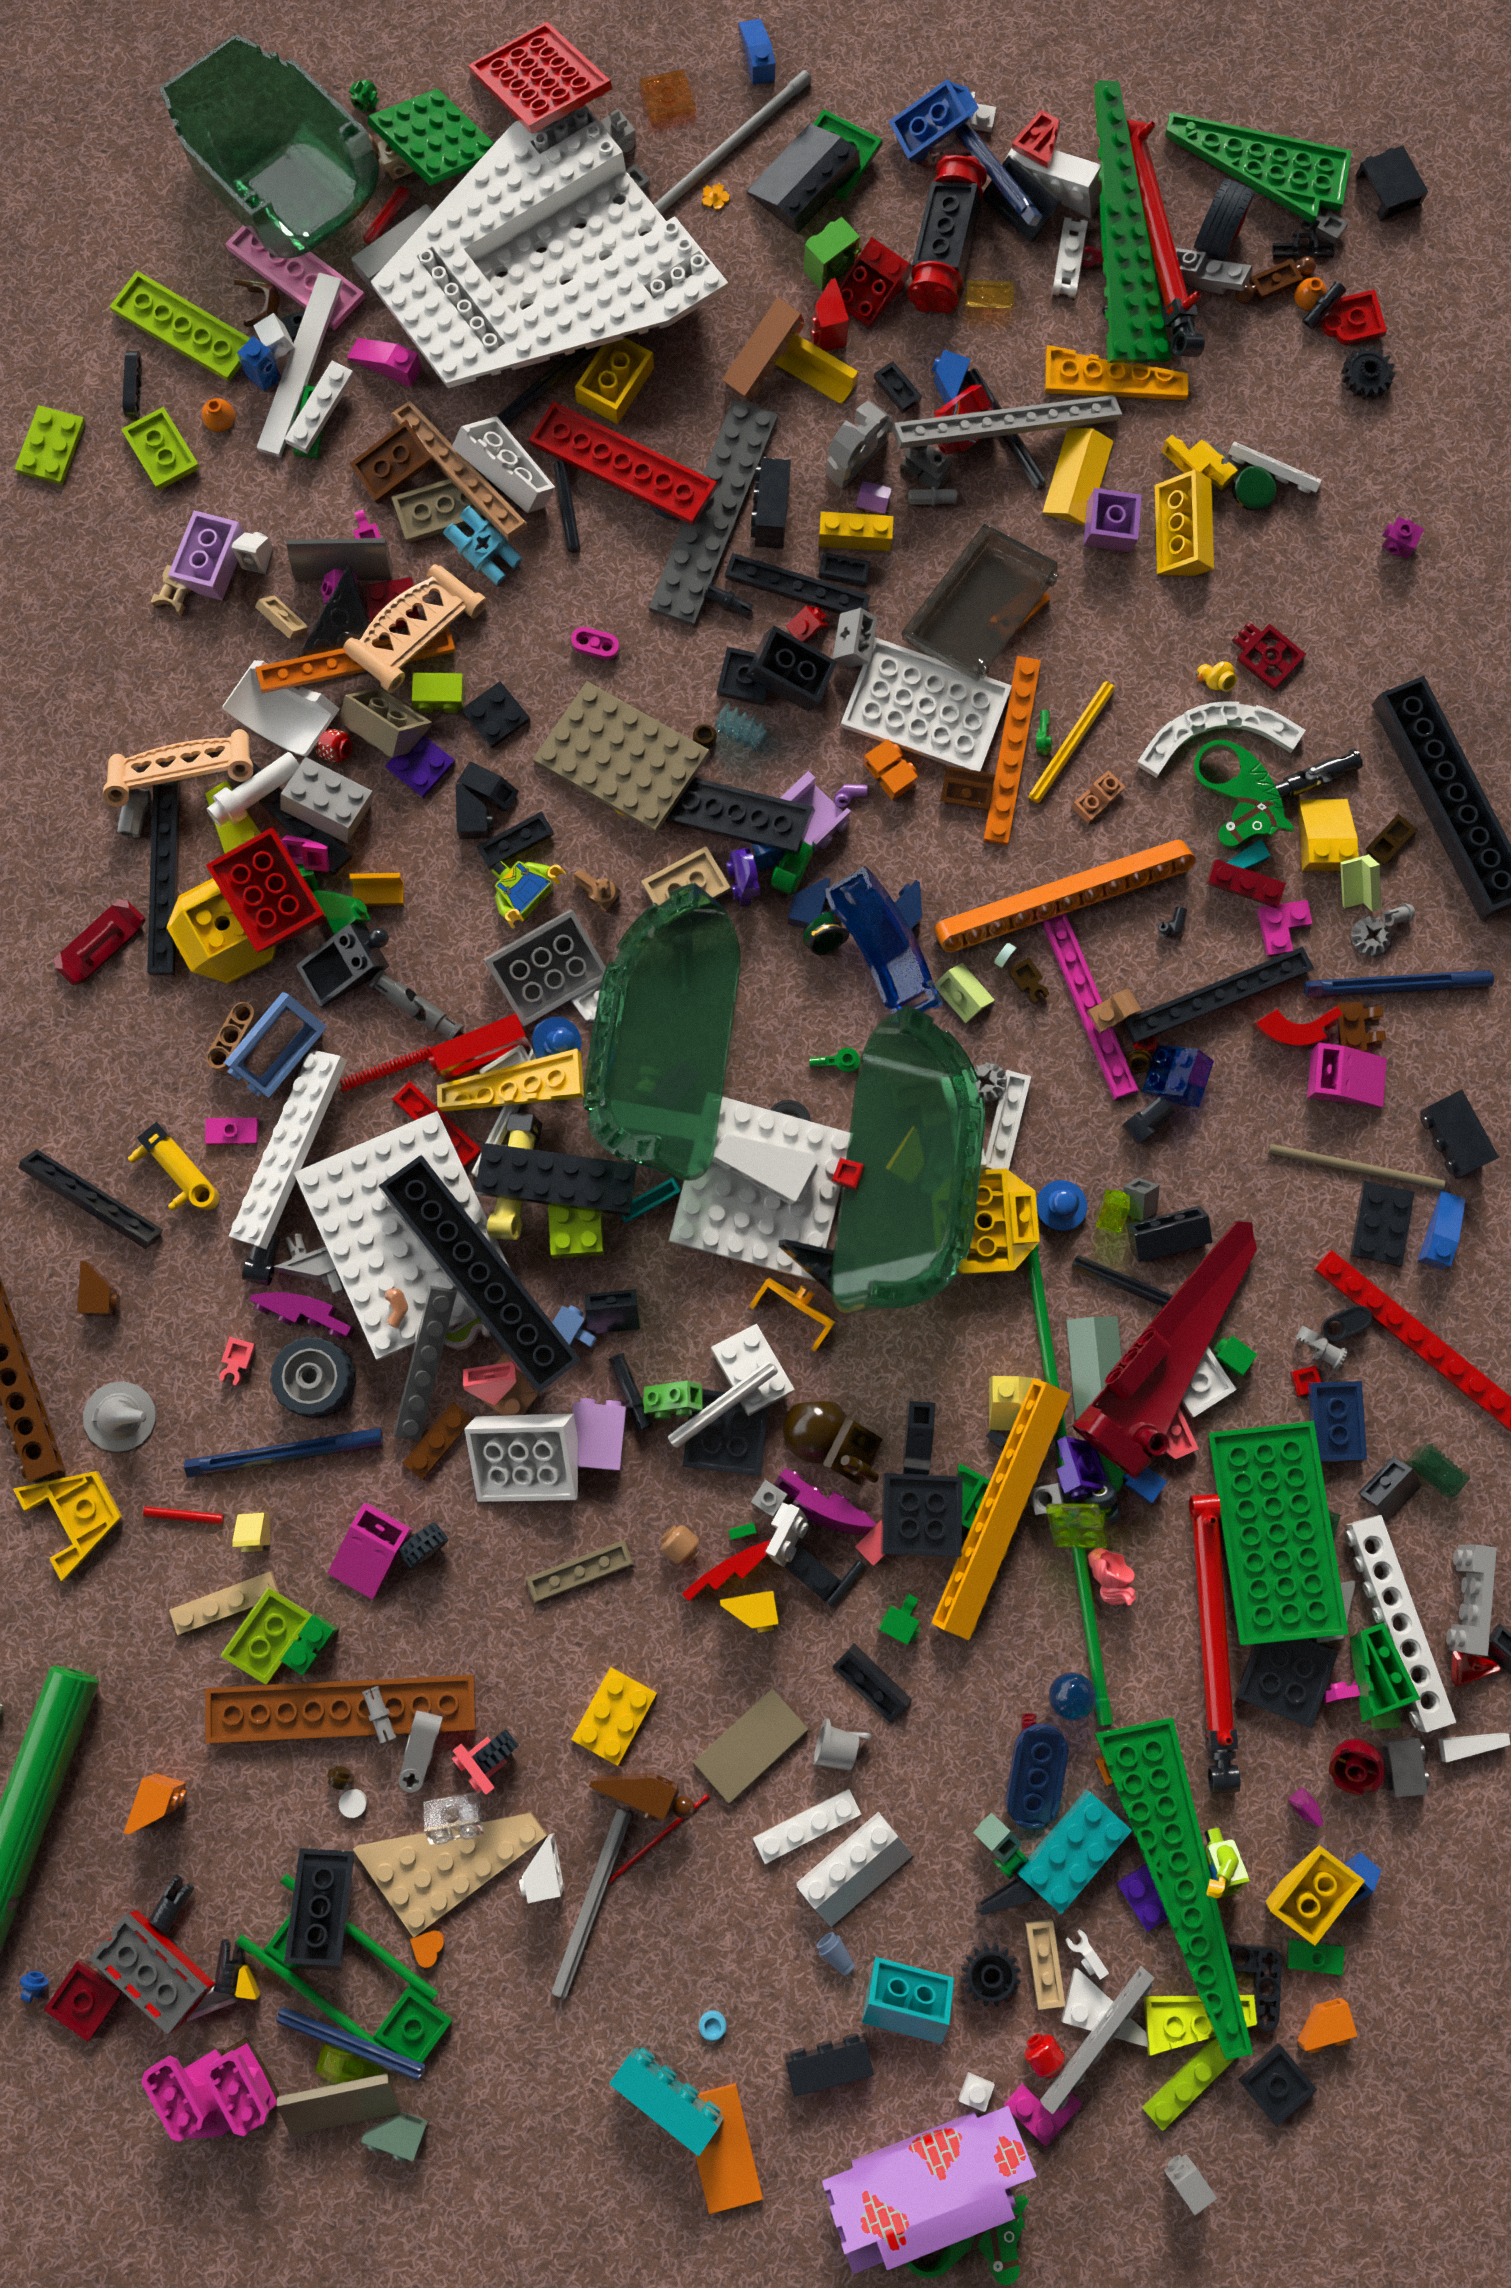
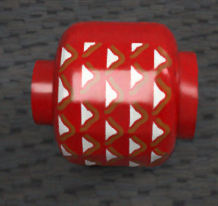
[314,728,353,763]

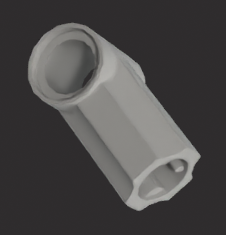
[117,788,151,838]

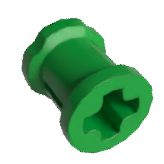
[993,1849,1028,1879]

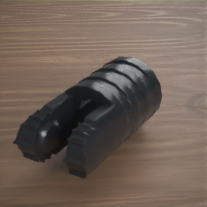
[148,1874,195,1932]
[213,1939,245,1994]

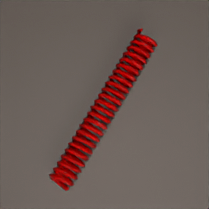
[340,1046,433,1093]

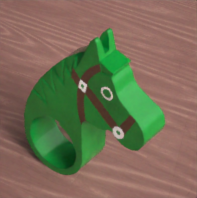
[1194,740,1294,850]
[905,2195,1029,2285]

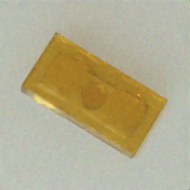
[966,280,1014,308]

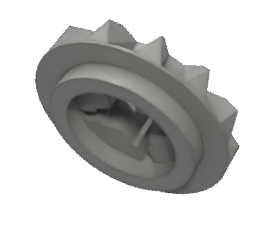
[1351,916,1392,956]
[968,1062,1007,1102]

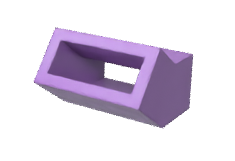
[856,481,892,516]

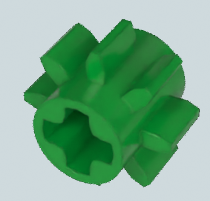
[349,80,379,112]

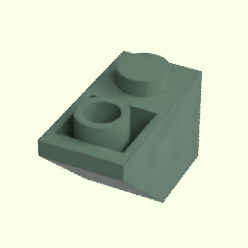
[361,2112,428,2162]

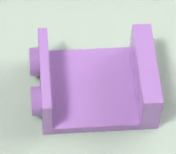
[780,771,851,852]
[572,1398,627,1471]

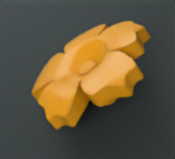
[702,183,730,211]

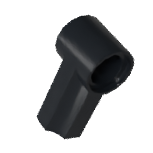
[1122,1096,1175,1145]
[242,1235,280,1286]

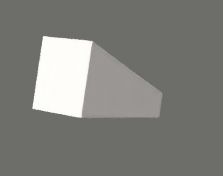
[1438,1733,1510,1762]

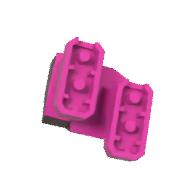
[141,2037,279,2142]

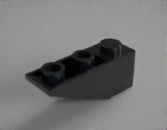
[903,1401,936,1475]

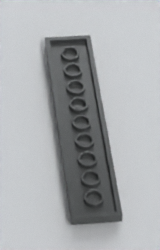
[649,399,778,627]

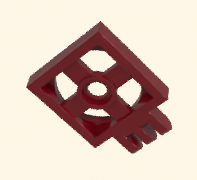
[1232,622,1306,691]

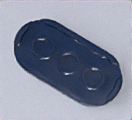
[1005,1724,1069,1829]

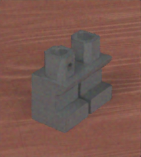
[900,445,952,489]

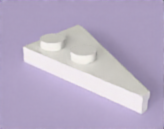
[1061,1967,1147,2047]

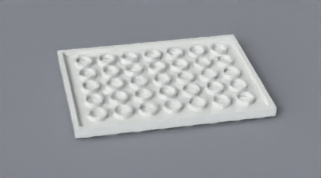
[294,1111,509,1361]

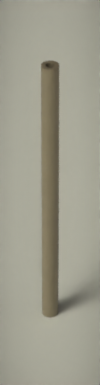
[1268,1144,1445,1190]

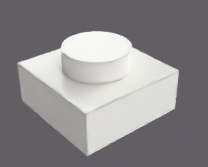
[958,2072,995,2112]

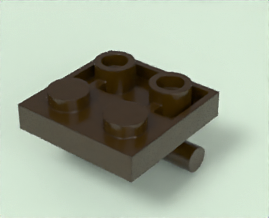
[823,1417,883,1486]

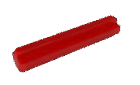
[363,185,410,245]

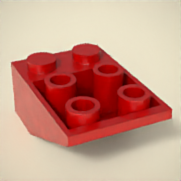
[839,236,913,327]

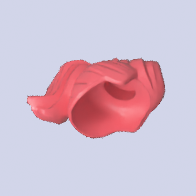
[1088,1548,1136,1606]

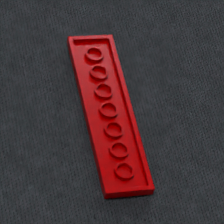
[528,401,718,526]

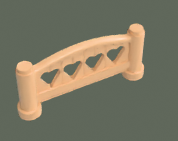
[343,564,488,693]
[103,729,253,807]

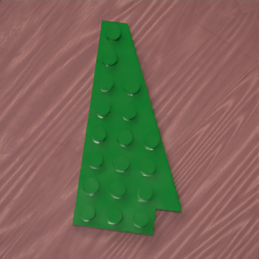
[1165,112,1352,223]

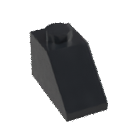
[455,784,494,839]

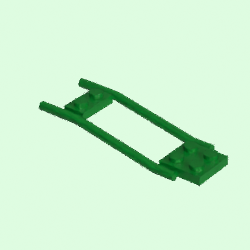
[235,1873,452,2063]

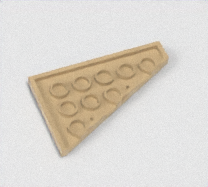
[353,1812,547,1938]

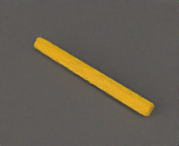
[1029,681,1115,803]

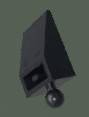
[296,923,390,1008]

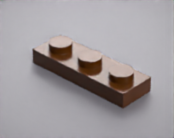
[402,1402,473,1480]

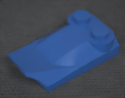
[888,79,979,163]

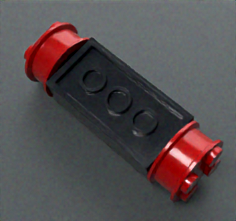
[907,155,987,313]

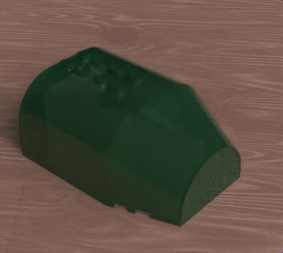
[159,34,379,259]

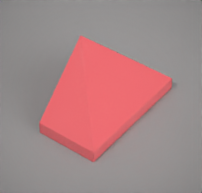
[463,1362,516,1406]

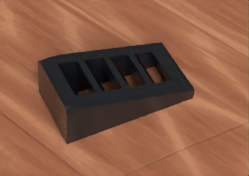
[976,1877,1035,1915]

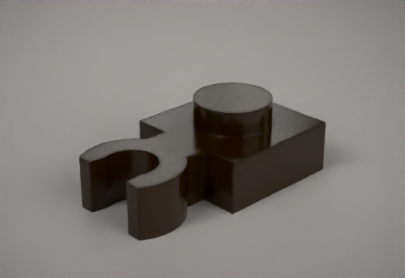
[1007,957,1049,1005]

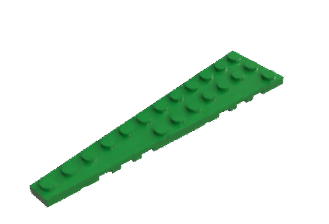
[1094,80,1171,363]
[1093,1717,1253,2060]

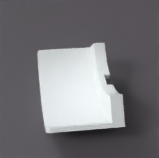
[223,660,340,757]

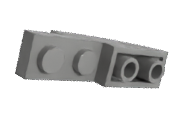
[1154,248,1253,294]

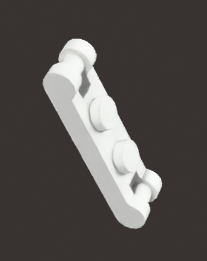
[1052,217,1088,298]

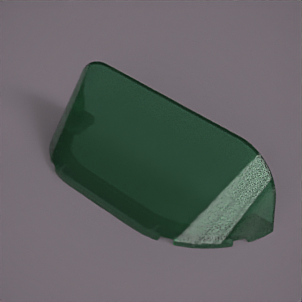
[583,882,741,1181]
[831,1006,985,1313]

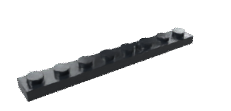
[147,780,180,975]
[1123,947,1314,1044]

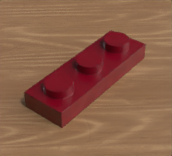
[1206,859,1286,908]

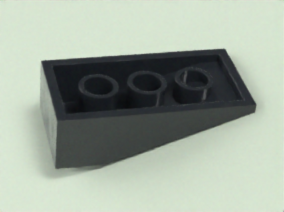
[284,1848,355,1971]

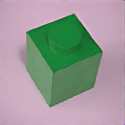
[1213,1336,1258,1377]

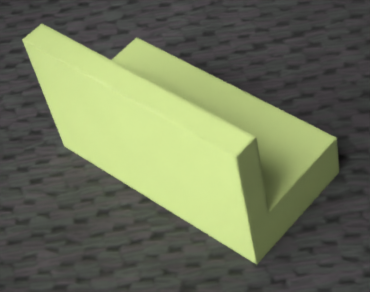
[1340,855,1381,911]
[933,963,994,1023]

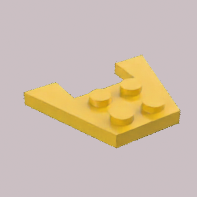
[13,1471,123,1581]

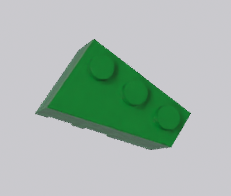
[1349,1623,1420,1723]

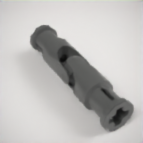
[369,970,464,1040]

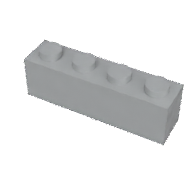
[351,204,433,291]

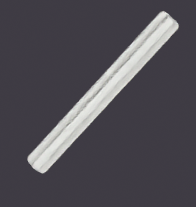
[668,1361,778,1448]

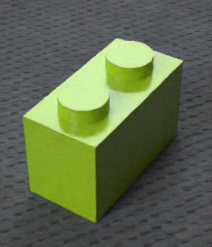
[412,673,465,713]

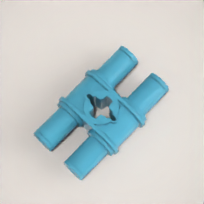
[443,506,523,586]

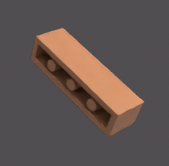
[722,297,804,401]

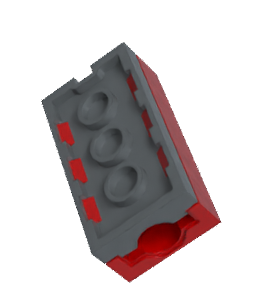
[89,1910,216,2035]

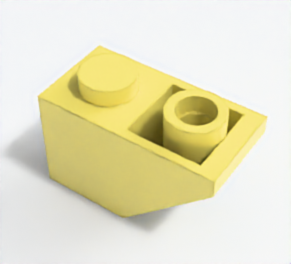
[233,1513,270,1552]

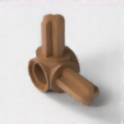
[572,869,621,912]

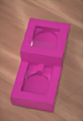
[282,835,329,872]

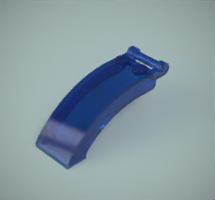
[824,866,943,1028]

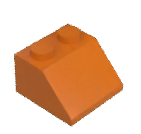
[123,1773,187,1835]

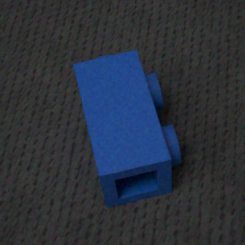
[237,336,280,392]

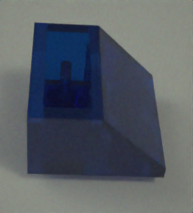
[1142,1045,1214,1107]

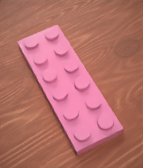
[225,211,365,331]

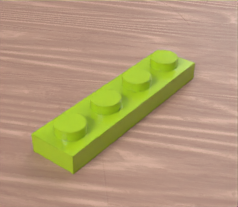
[1142,2037,1235,2131]

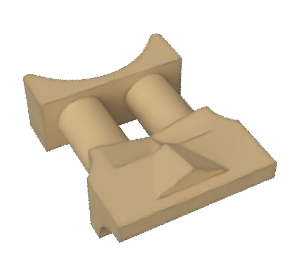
[151,565,191,616]

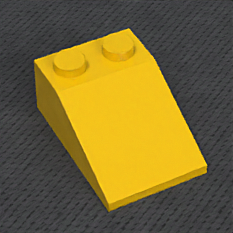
[1298,799,1359,871]
[1265,1845,1365,1946]

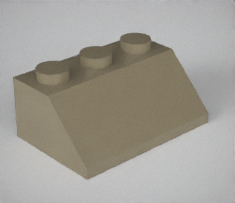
[339,687,432,757]

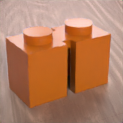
[863,739,918,801]

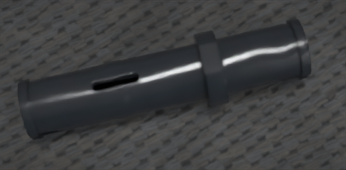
[608,1353,653,1431]

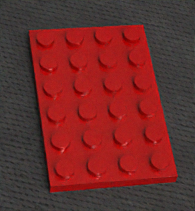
[468,22,613,134]

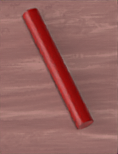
[143,1506,224,1525]

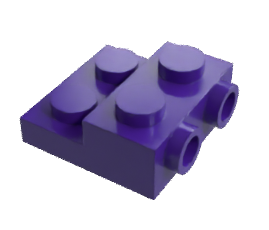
[1057,1436,1108,1500]

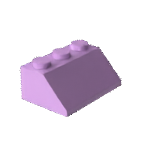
[168,510,245,600]

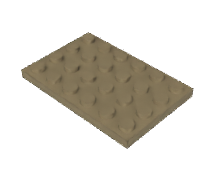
[533,681,710,833]

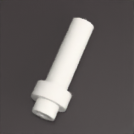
[206,752,300,827]

